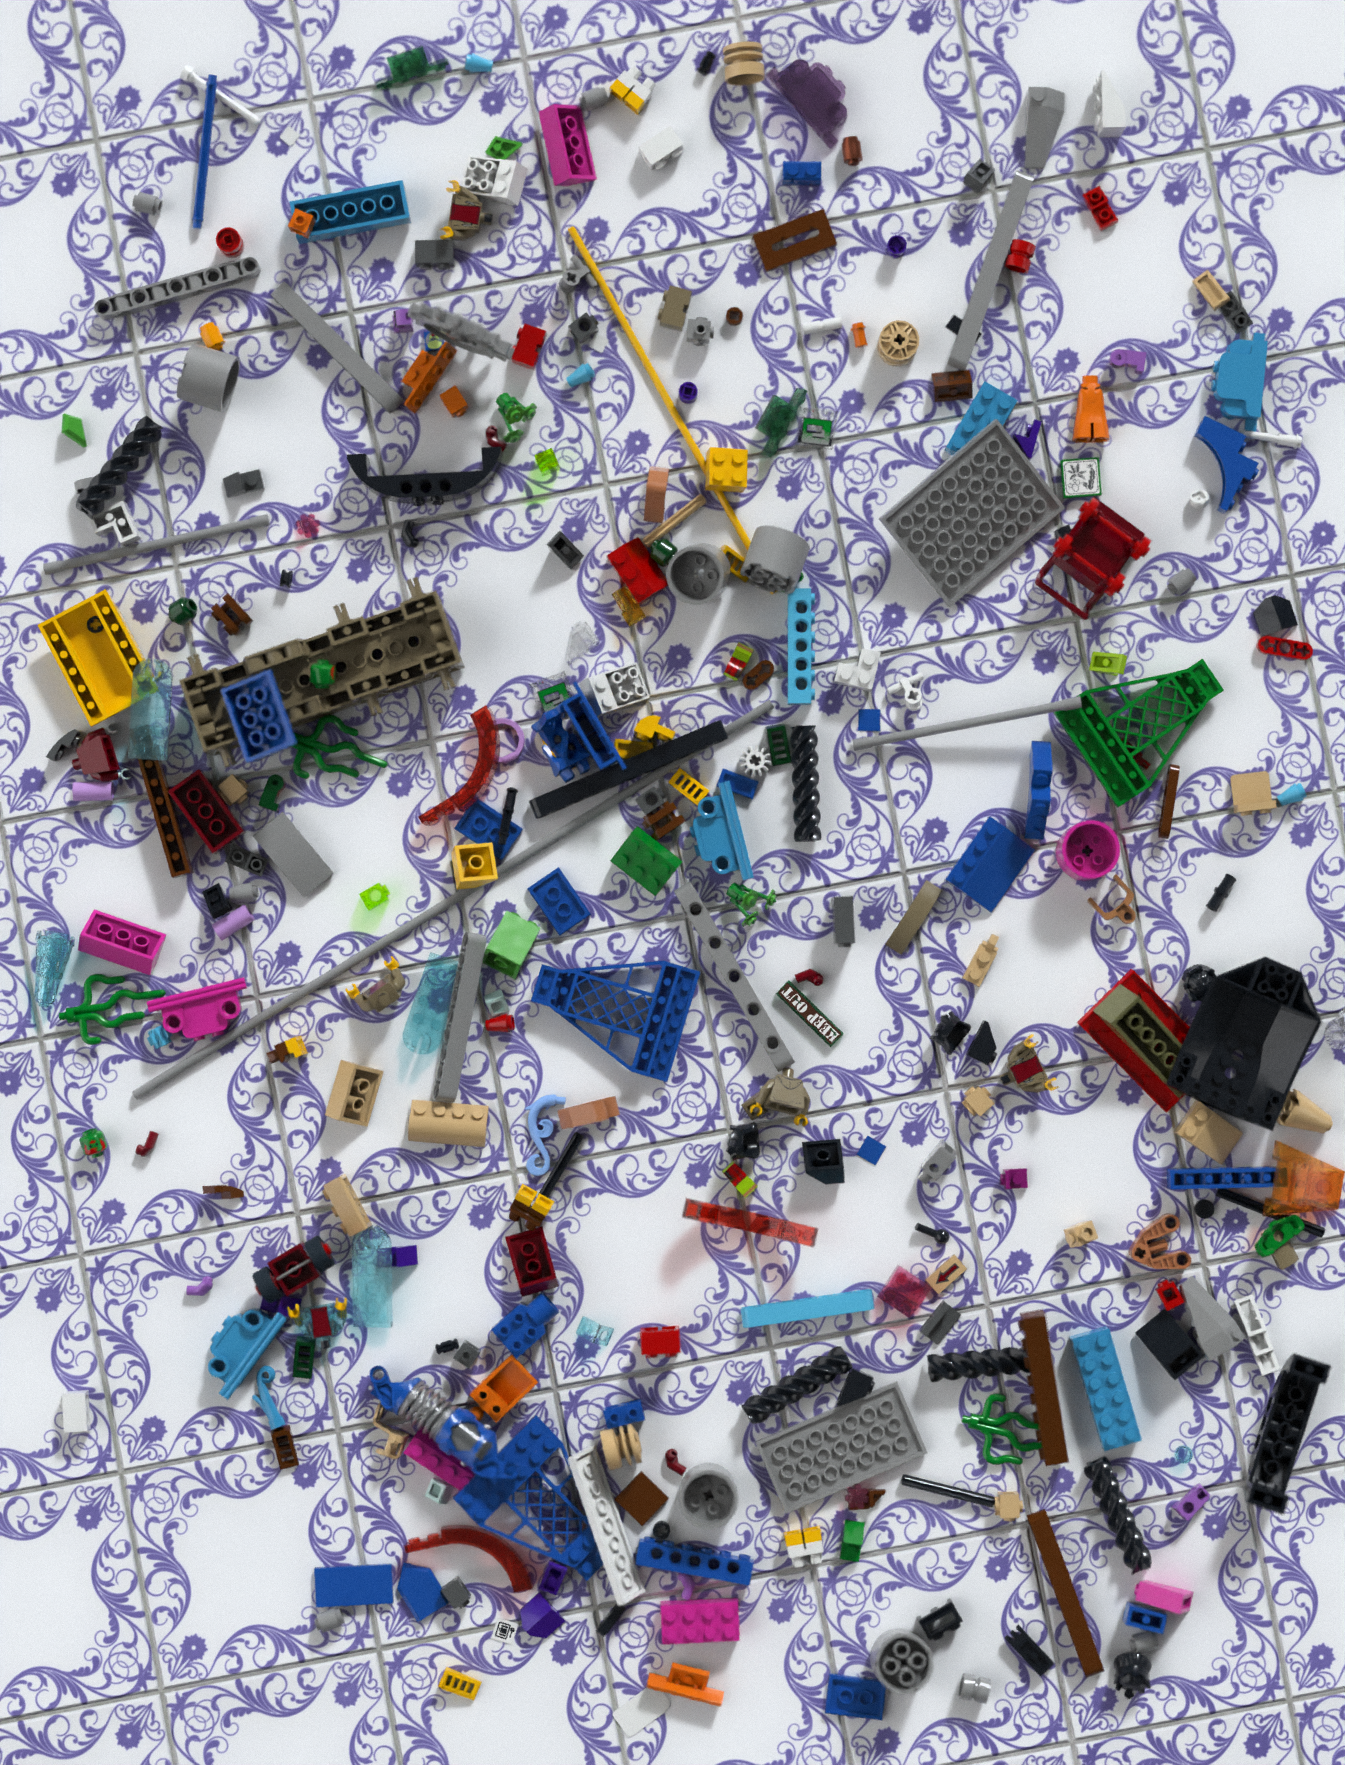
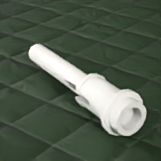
[1240,430,1302,449]

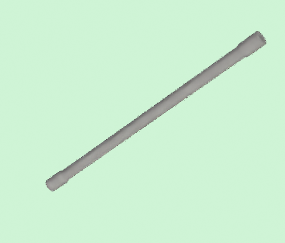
[43,514,270,575]
[852,696,1082,751]

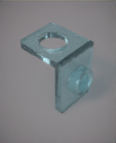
[576,1316,614,1346]

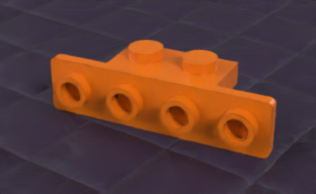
[401,341,457,413]
[646,1662,724,1706]

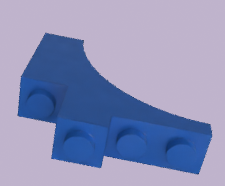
[1194,416,1259,514]
[1024,741,1053,840]

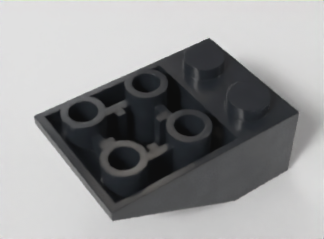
[1135,1308,1205,1380]

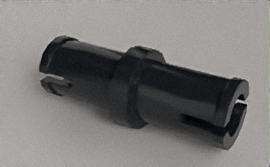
[1206,873,1236,912]

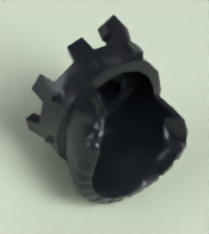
[1182,964,1216,1002]
[929,1011,971,1055]
[726,1122,760,1161]
[1113,1652,1152,1700]

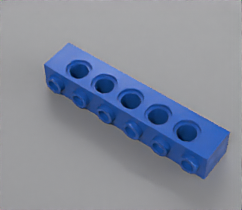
[1167,1166,1287,1189]
[635,1536,754,1586]

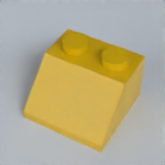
[451,843,498,890]

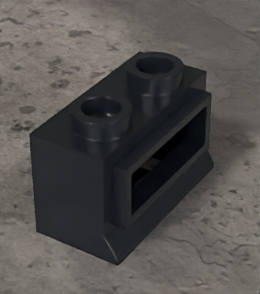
[917,1598,963,1641]

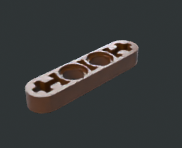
[1158,764,1180,839]

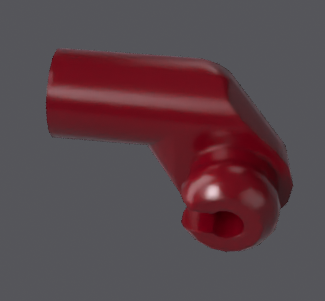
[485,425,507,452]
[795,969,823,986]
[135,1131,159,1157]
[665,1449,686,1476]

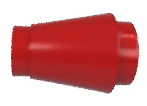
[485,1014,515,1032]

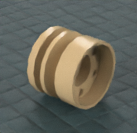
[723,41,765,86]
[877,320,919,366]
[600,1423,642,1471]

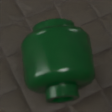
[650,539,678,567]
[168,597,198,625]

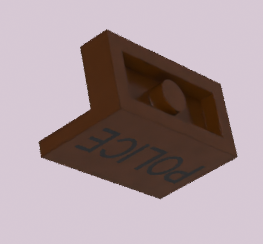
[931,370,973,402]

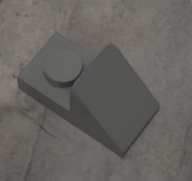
[963,159,995,193]
[223,469,265,498]
[547,531,584,569]

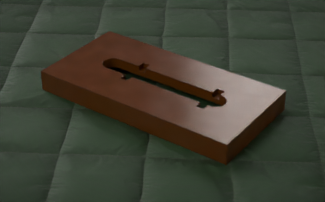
[752,208,837,272]

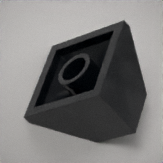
[802,1139,845,1184]

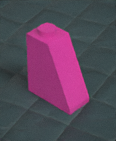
[1134,1580,1194,1614]

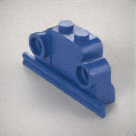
[562,681,627,771]

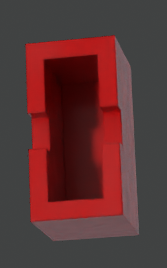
[512,323,547,370]

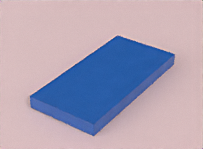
[314,1563,394,1607]

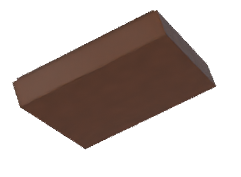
[614,1471,669,1526]

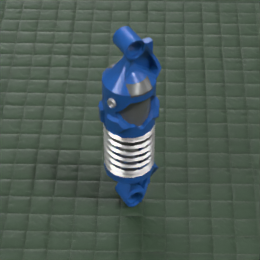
[369,1366,521,1485]

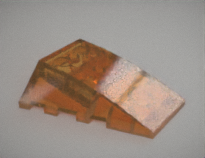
[1262,1140,1345,1216]

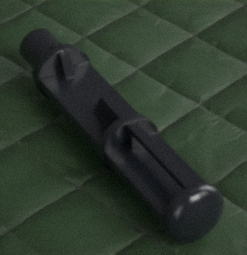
[498,787,518,845]

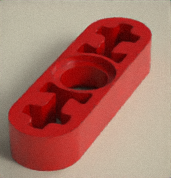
[1256,636,1313,661]

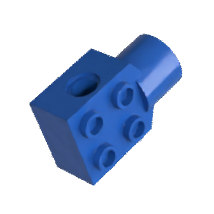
[491,1292,560,1359]

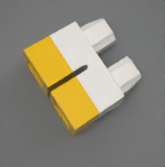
[609,66,655,115]
[784,1526,824,1567]

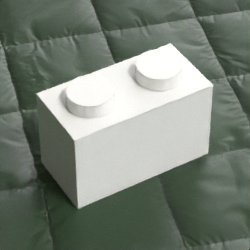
[639,126,683,170]
[59,1390,91,1433]

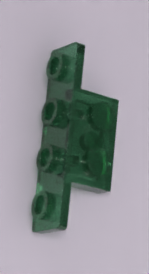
[375,46,449,90]
[755,388,807,458]

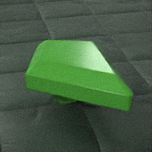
[485,136,523,160]
[61,414,87,448]

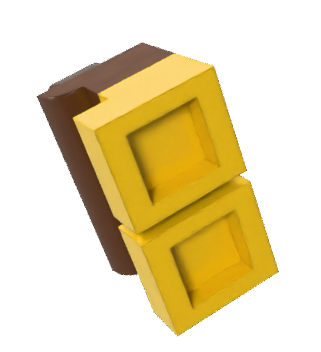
[266,1036,308,1064]
[509,1184,554,1231]

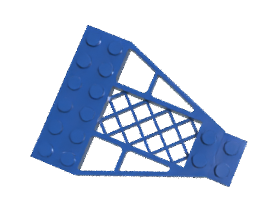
[531,961,700,1082]
[453,1415,603,1581]

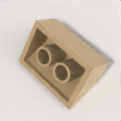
[325,1060,384,1127]
[322,1174,372,1237]

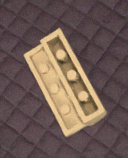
[408,1100,489,1147]

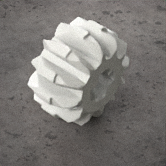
[739,745,771,777]

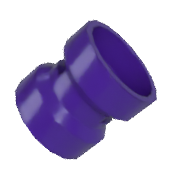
[886,235,907,258]
[679,382,698,404]

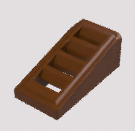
[271,1425,299,1470]

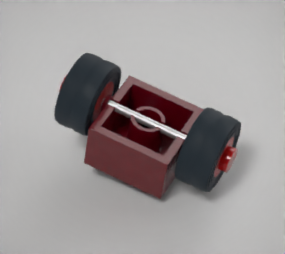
[252,1235,335,1304]

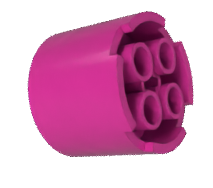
[1056,820,1120,881]

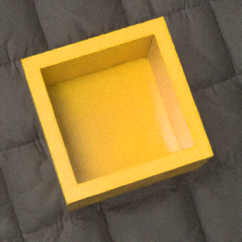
[705,447,748,493]

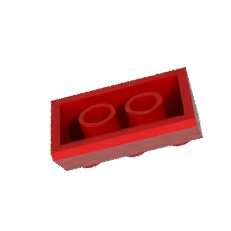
[607,537,668,606]

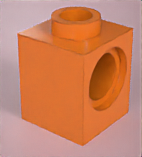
[288,208,316,239]
[439,385,469,418]

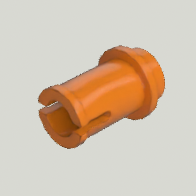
[851,322,867,348]

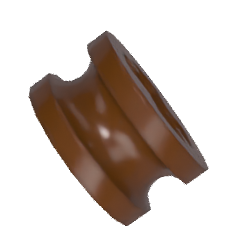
[726,307,743,326]

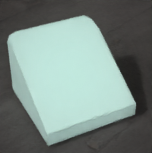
[484,989,510,1018]
[425,1478,454,1504]

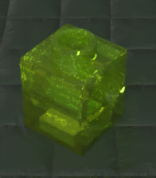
[534,448,560,476]
[359,883,391,911]

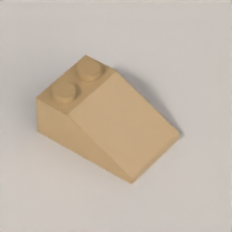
[1174,1101,1243,1165]

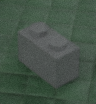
[415,240,455,270]

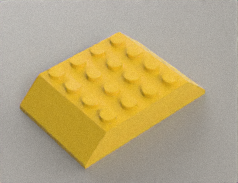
[38,589,160,727]

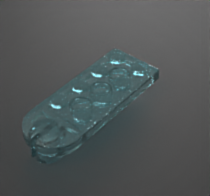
[128,658,173,761]
[403,952,458,1054]
[352,1225,393,1328]

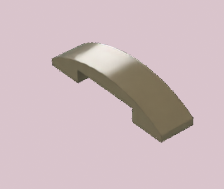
[885,880,942,954]

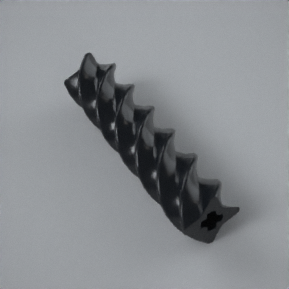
[76,416,163,520]
[790,725,822,842]
[741,1346,853,1424]
[927,1347,1029,1382]
[1084,1456,1152,1575]

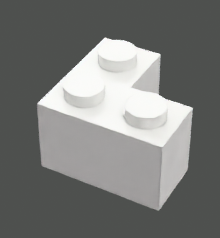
[88,501,142,546]
[834,648,881,692]

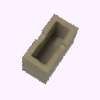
[657,285,692,331]

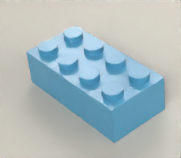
[944,381,1018,455]

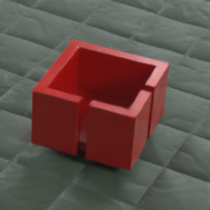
[640,1326,681,1358]

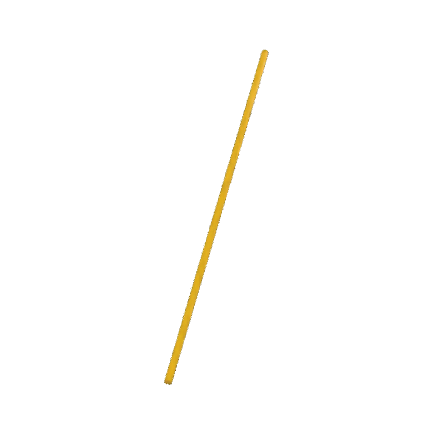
[568,226,777,594]

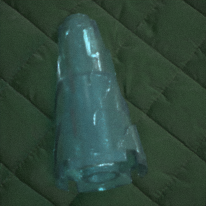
[34,930,75,1007]

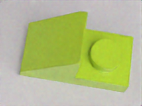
[1089,652,1127,676]

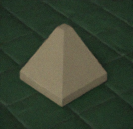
[741,1092,768,1120]

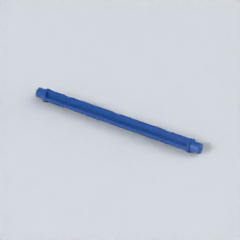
[192,75,218,229]

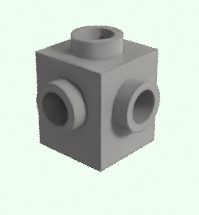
[686,317,714,346]

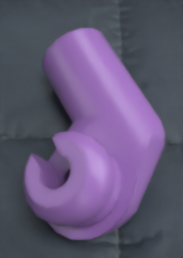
[186,1276,213,1296]
[678,1573,695,1600]

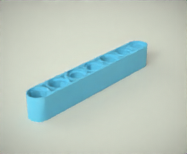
[740,1289,875,1328]

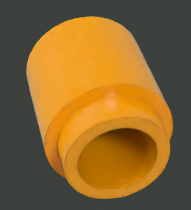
[200,322,225,351]

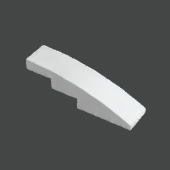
[1234,1294,1281,1377]

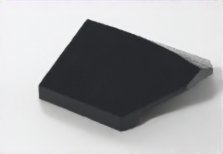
[1253,595,1298,637]

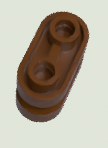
[210,593,253,636]
[642,801,686,841]

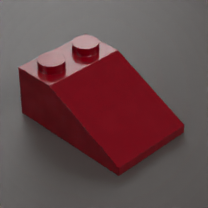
[505,1226,559,1297]

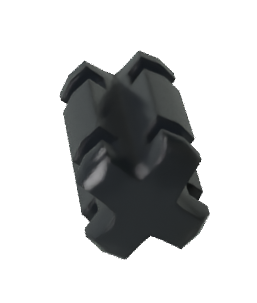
[697,51,715,75]
[435,1339,459,1355]

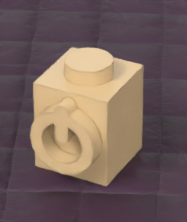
[218,774,250,806]
[962,1086,995,1116]
[1064,1220,1098,1248]
[994,1491,1023,1521]

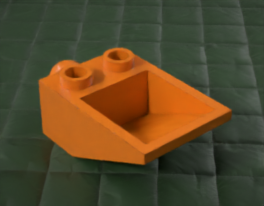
[469,1354,538,1423]

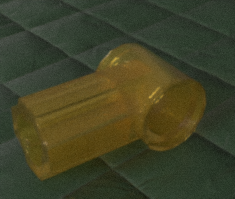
[612,586,646,627]

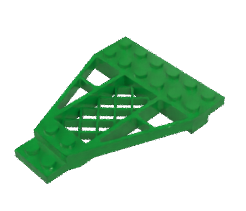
[1053,659,1224,808]

